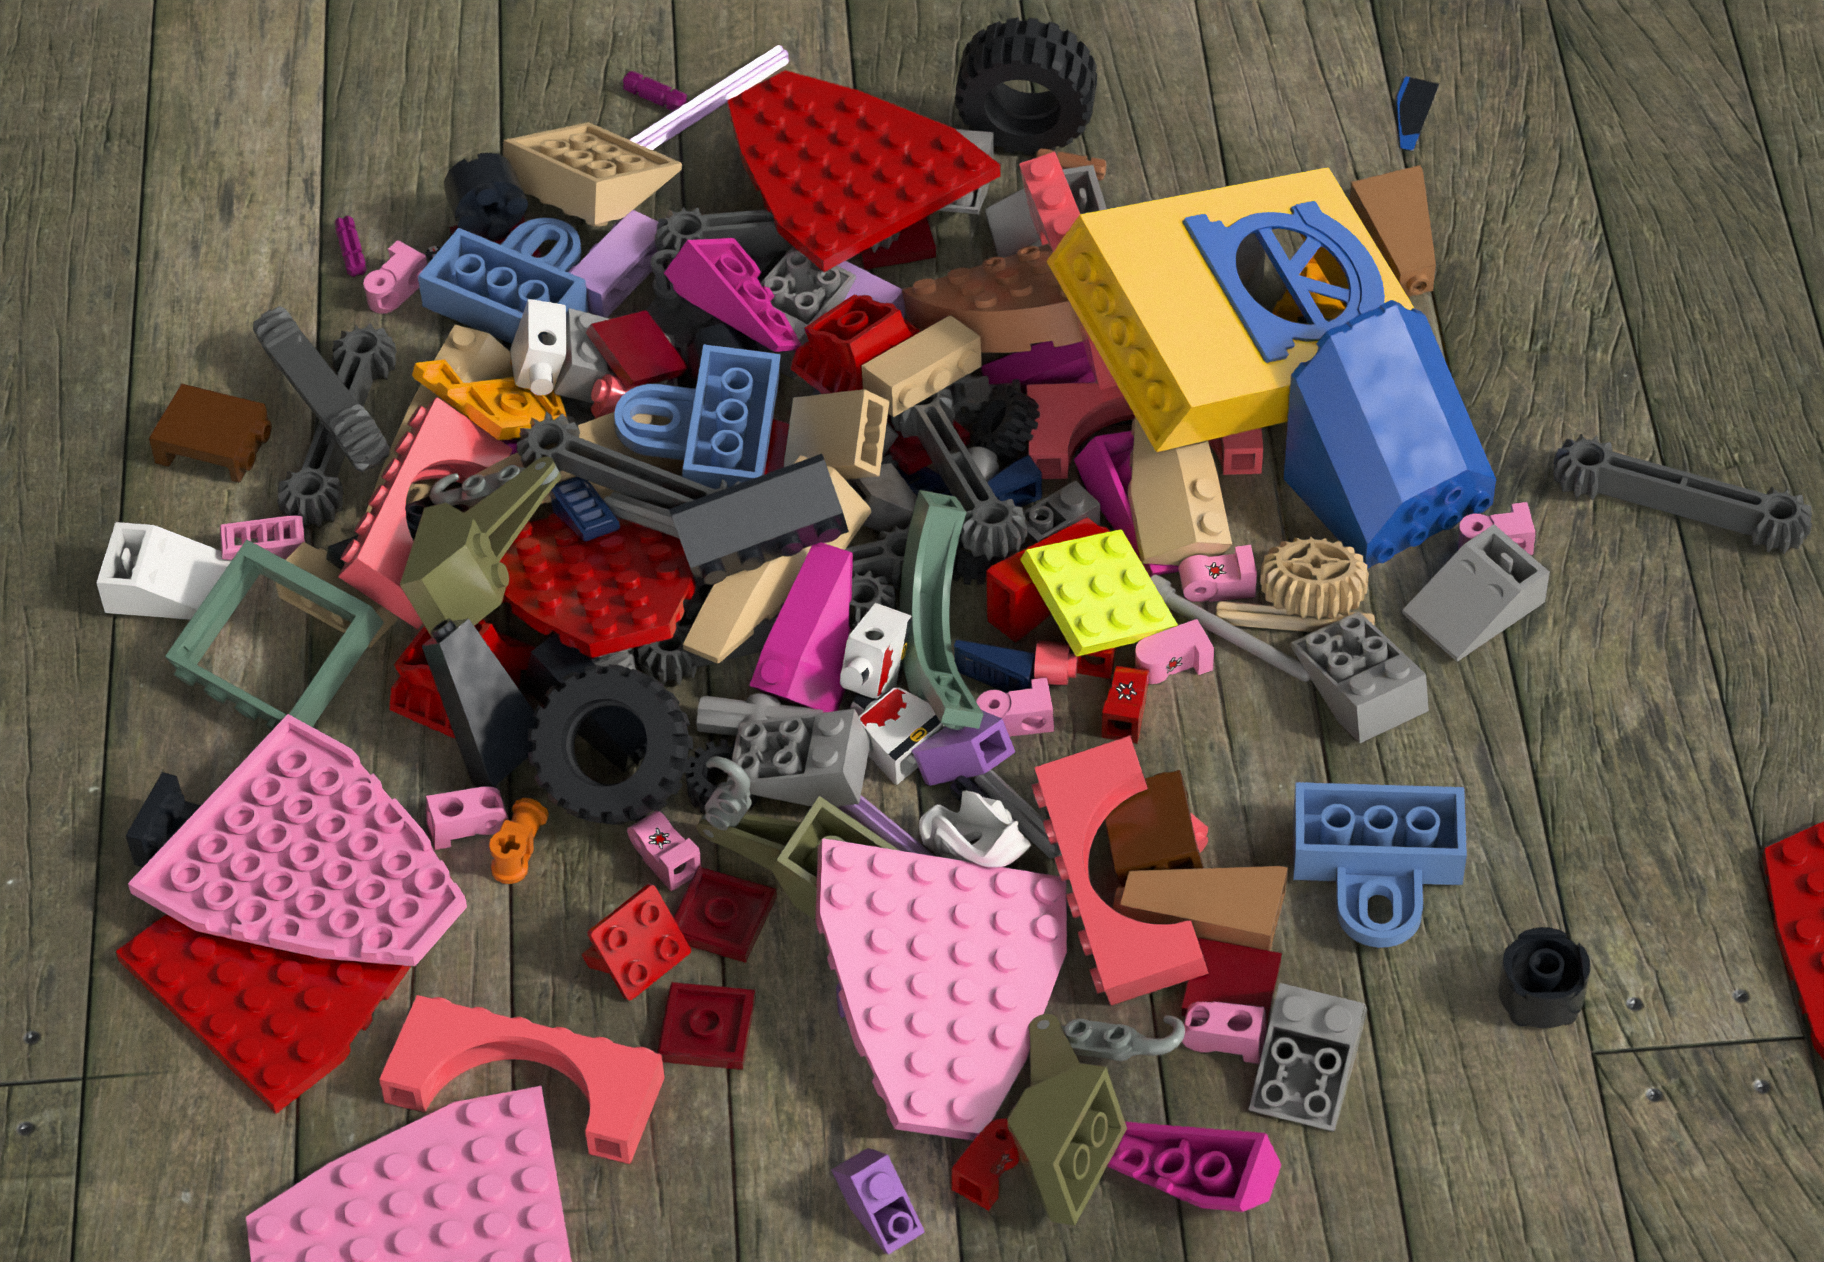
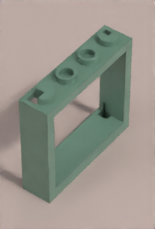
[165,539,384,730]

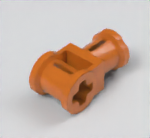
[489,797,549,884]

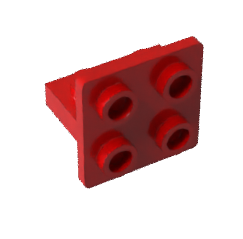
[581,884,691,1000]

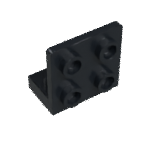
[126,772,202,867]

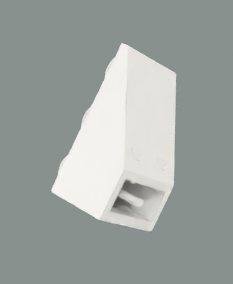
[96,522,232,620]

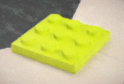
[1020,529,1178,657]

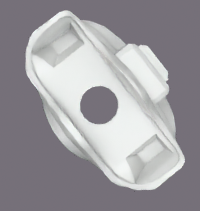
[919,791,1031,868]

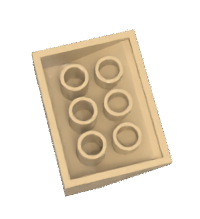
[503,122,682,226]

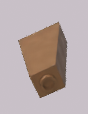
[1350,165,1436,297]
[1113,866,1288,951]

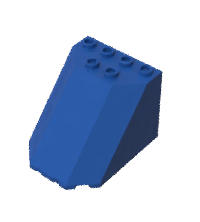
[1284,300,1496,569]

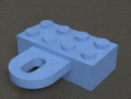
[418,218,589,344]
[614,344,781,490]
[1293,782,1467,948]

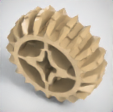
[1260,536,1369,620]

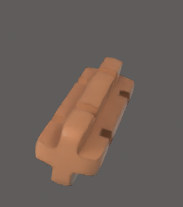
[1036,148,1107,181]

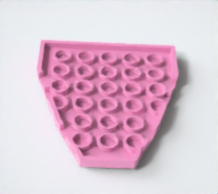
[128,714,467,966]
[816,838,1067,1141]
[246,1086,571,1262]

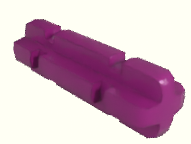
[622,71,687,111]
[334,216,367,277]

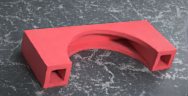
[1019,152,1117,390]
[1027,383,1263,479]
[338,397,512,630]
[1032,736,1209,1006]
[379,995,665,1164]

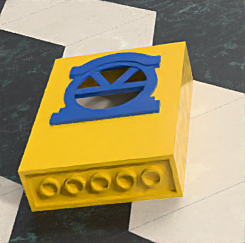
[1046,167,1415,452]

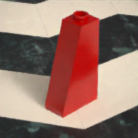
[986,517,1110,643]

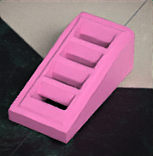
[220,516,305,560]

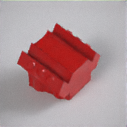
[790,294,922,394]
[389,619,535,739]

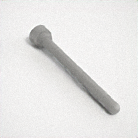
[1151,574,1311,682]

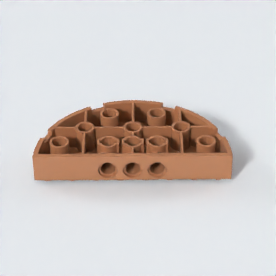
[902,244,1083,353]

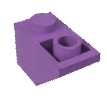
[912,710,1015,786]
[831,1148,925,1255]

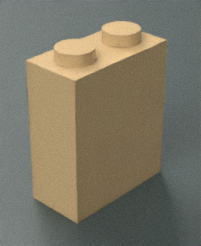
[784,389,889,480]

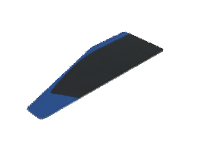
[1397,76,1439,151]

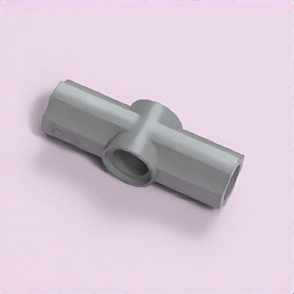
[696,693,823,736]

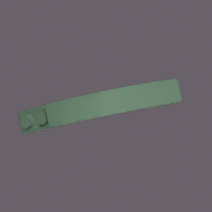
[899,490,984,730]

